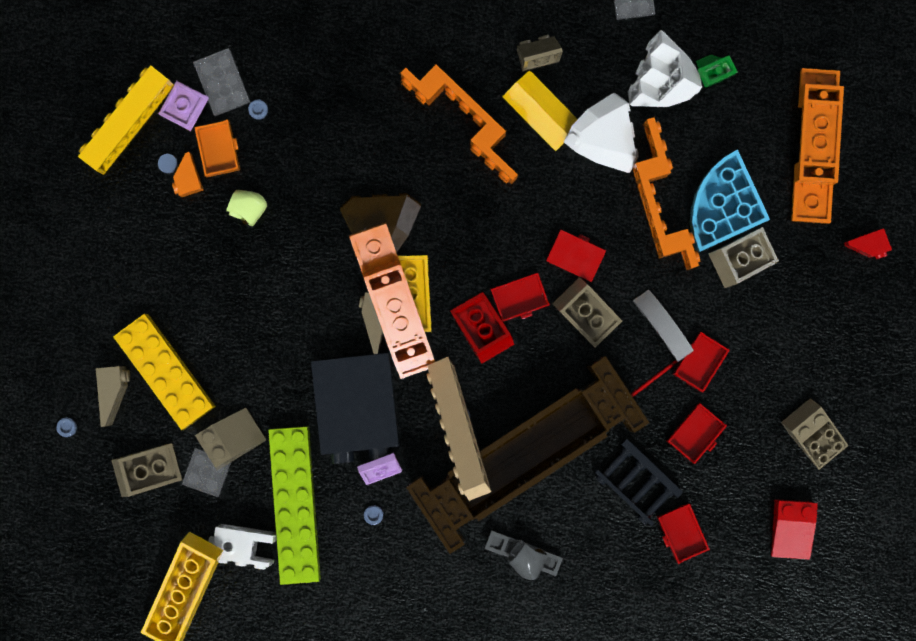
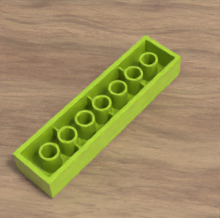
[269,426,321,585]

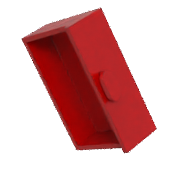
[546,230,606,282]
[491,273,549,322]
[673,332,730,392]
[667,403,727,464]
[656,503,710,564]

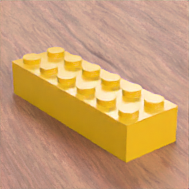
[78,65,174,175]
[113,314,216,430]
[141,532,224,641]

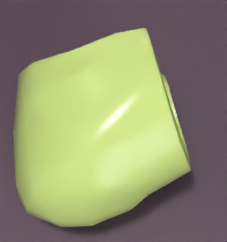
[226,190,267,226]

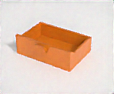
[194,120,240,177]

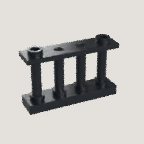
[594,438,683,526]

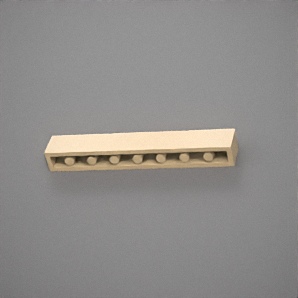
[427,357,491,501]

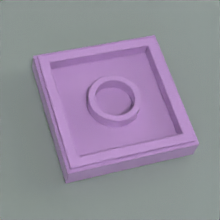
[158,81,209,131]
[357,453,402,485]

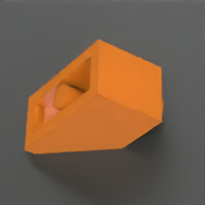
[172,152,204,197]

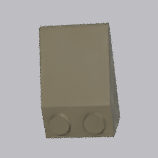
[517,35,563,71]
[708,227,779,288]
[552,277,622,347]
[359,292,383,354]
[96,366,130,427]
[195,408,266,471]
[112,443,182,497]

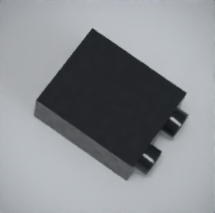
[311,353,400,464]

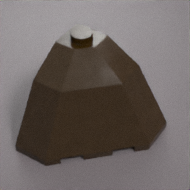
[340,193,421,253]

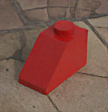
[844,228,892,259]

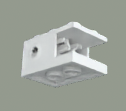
[209,524,277,569]

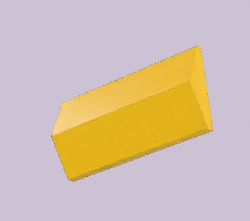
[503,70,578,151]
[398,255,431,332]

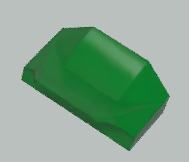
[696,55,738,88]

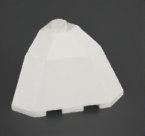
[628,30,702,107]
[564,93,639,173]

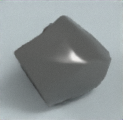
[508,539,547,580]

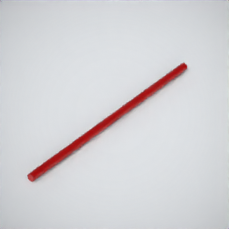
[631,360,678,397]

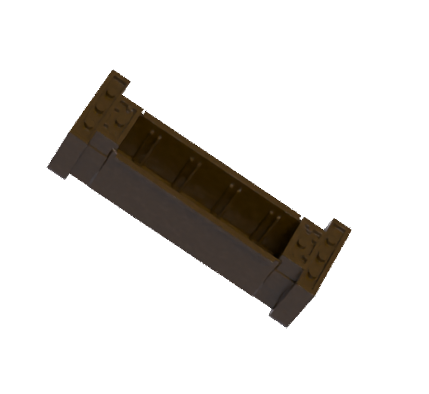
[406,356,649,554]

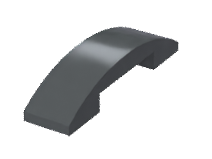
[484,530,563,576]

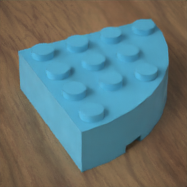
[690,150,770,252]

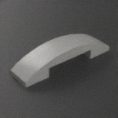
[633,290,694,362]

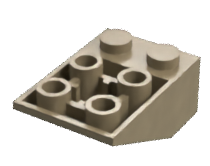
[781,398,848,470]

